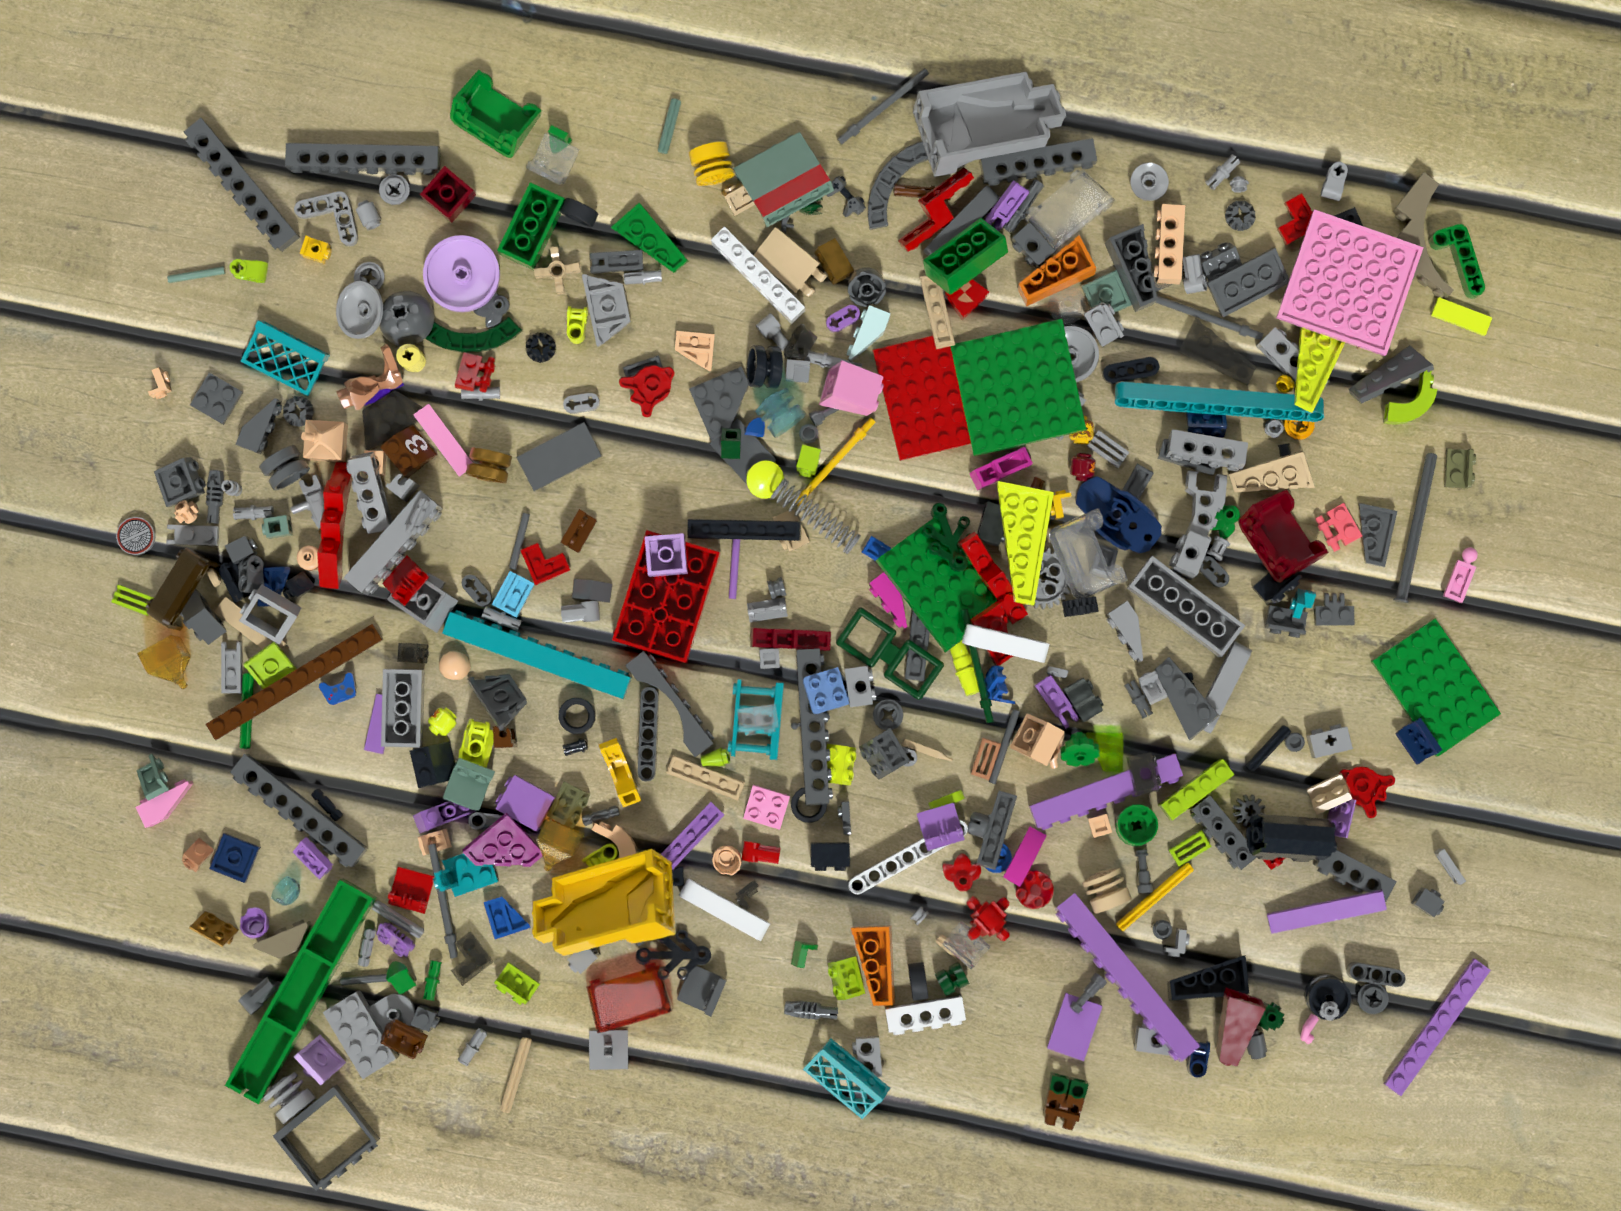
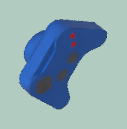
[319,673,357,705]

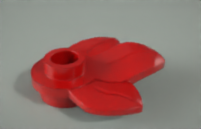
[943,853,981,892]

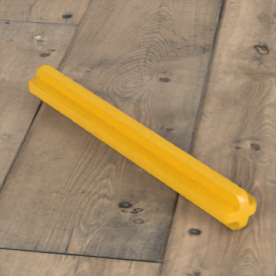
[1116,863,1194,931]

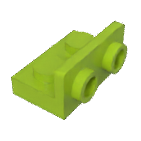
[828,956,866,1000]

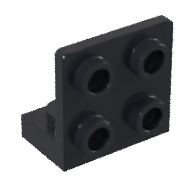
[1252,573,1302,604]

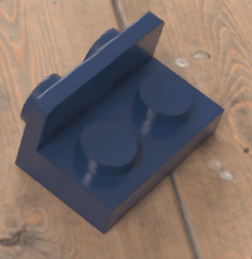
[1186,412,1227,438]

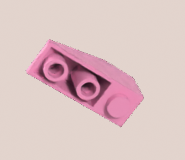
[136,779,193,828]

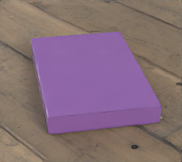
[1047,993,1103,1061]

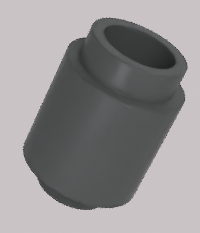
[1247,1029,1267,1059]

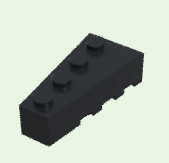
[1167,955,1250,1001]

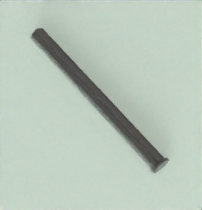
[1393,453,1437,603]

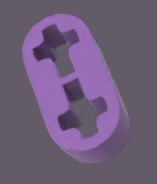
[826,305,860,333]

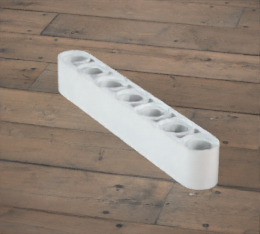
[849,820,968,894]

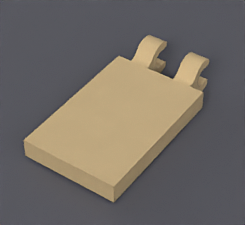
[753,227,827,297]

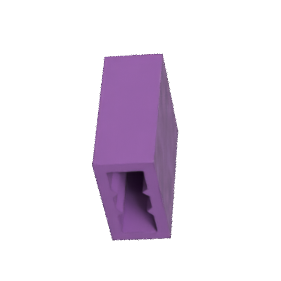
[495,775,556,831]

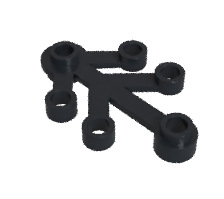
[635,930,711,980]

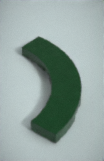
[425,317,522,353]

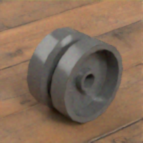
[259,445,310,491]

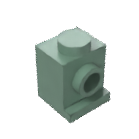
[262,515,293,539]

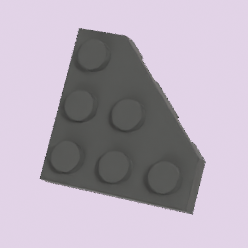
[689,367,749,441]

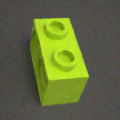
[796,444,821,478]

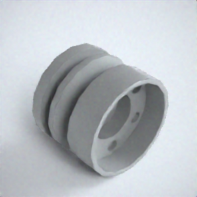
[263,1072,316,1124]

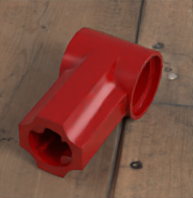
[741,841,781,864]

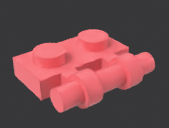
[1315,503,1362,552]

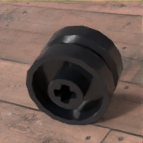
[747,345,783,389]
[1304,973,1352,1021]

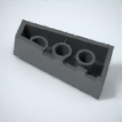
[1104,224,1158,312]

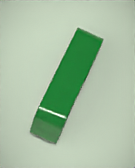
[1429,224,1485,299]

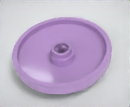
[423,235,500,312]

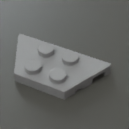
[582,274,631,347]

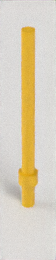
[793,417,876,507]

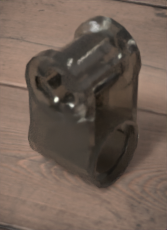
[784,324,817,360]

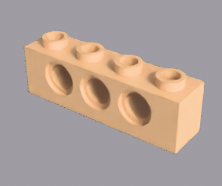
[1154,204,1185,284]

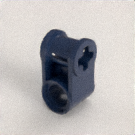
[1187,1041,1210,1078]

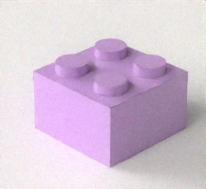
[645,533,688,577]

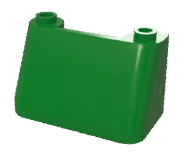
[450,69,542,158]

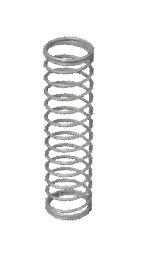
[770,479,861,554]

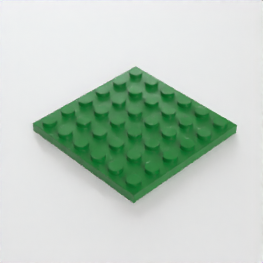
[951,319,1087,456]

